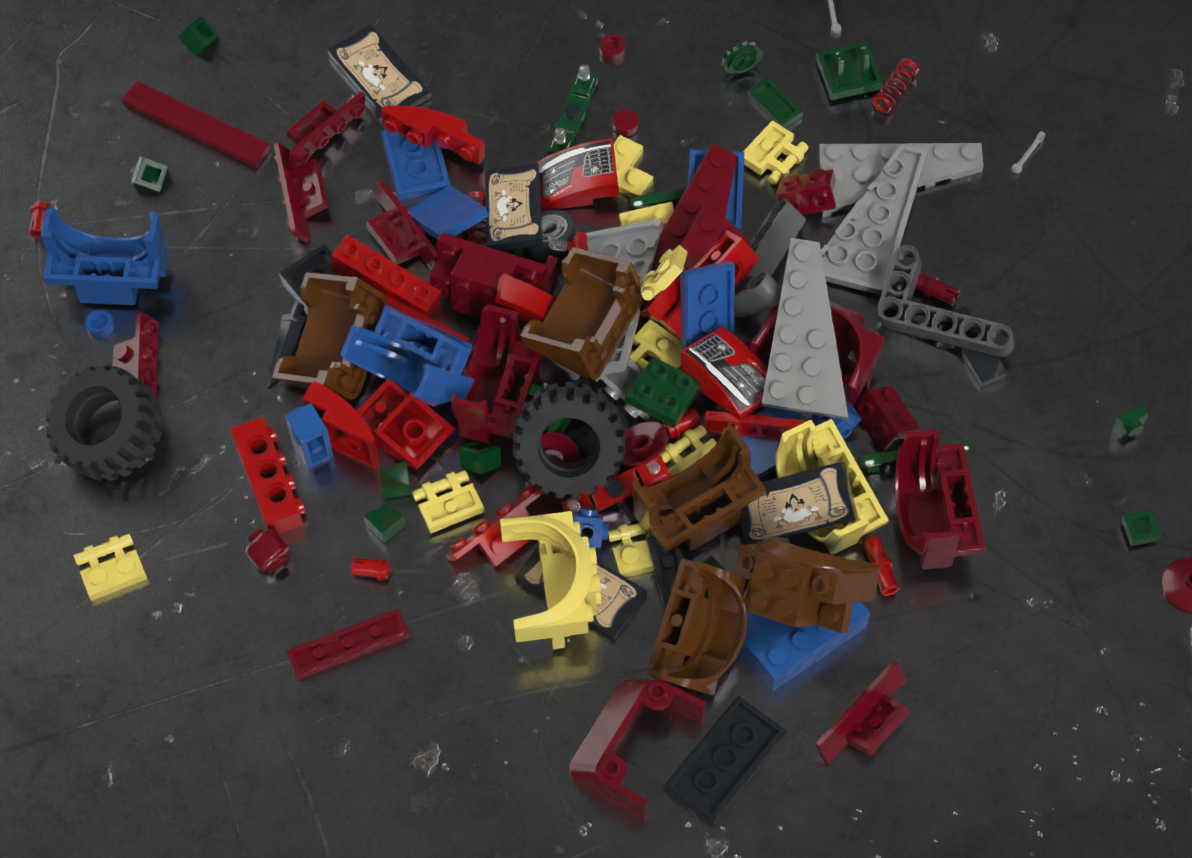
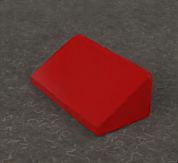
[641,268,686,322]

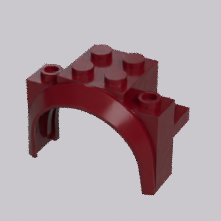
[429,232,558,323]
[751,300,885,405]
[451,304,542,443]
[895,429,985,570]

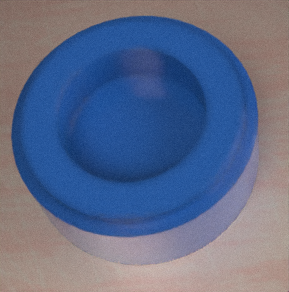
[85,310,115,339]

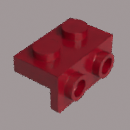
[777,169,836,215]
[854,385,921,450]

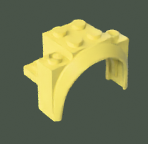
[776,419,889,555]
[500,511,602,649]

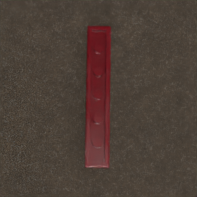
[121,80,271,168]

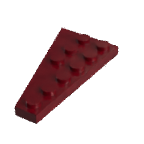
[651,143,737,271]

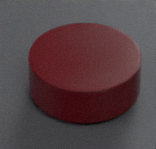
[599,34,625,61]
[612,109,639,136]

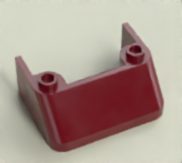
[569,679,706,821]

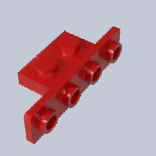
[446,485,543,567]

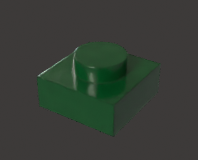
[1112,405,1148,439]
[1122,509,1161,546]

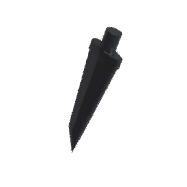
[267,302,307,389]

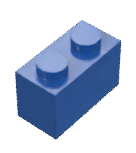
[285,403,333,469]

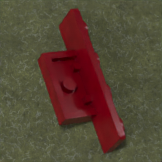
[287,91,366,170]
[274,142,329,242]
[367,180,438,271]
[112,312,159,399]
[816,661,909,764]

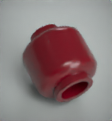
[246,528,290,573]

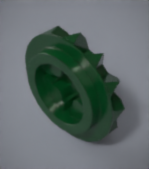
[721,41,763,74]

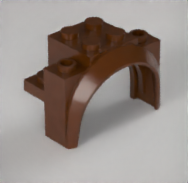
[632,426,766,552]
[735,536,880,633]

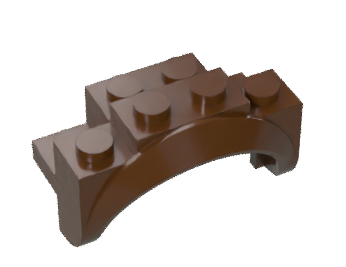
[646,559,749,696]

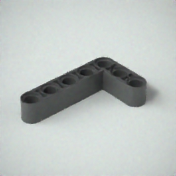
[734,199,806,318]
[877,245,1014,357]

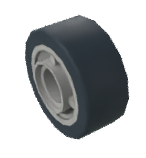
[527,210,577,262]

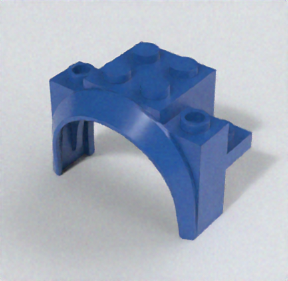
[41,208,169,305]
[340,305,474,407]

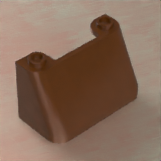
[520,247,643,380]
[272,272,387,400]

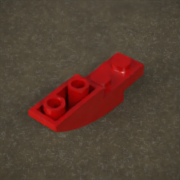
[381,106,485,165]

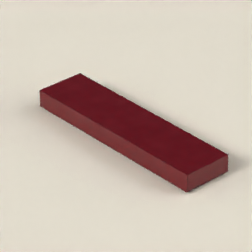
[286,608,410,680]

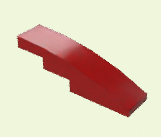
[495,274,557,323]

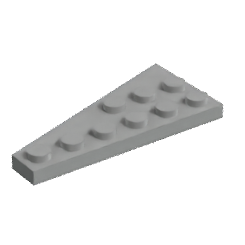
[819,143,984,218]
[821,144,928,295]
[587,218,663,375]
[762,238,848,420]

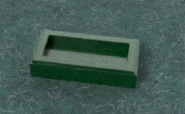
[748,78,803,128]

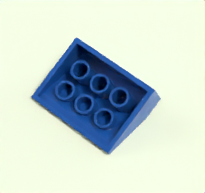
[740,602,870,692]

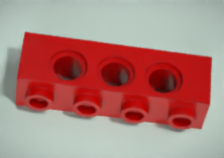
[659,231,760,340]
[331,235,442,318]
[230,417,306,534]

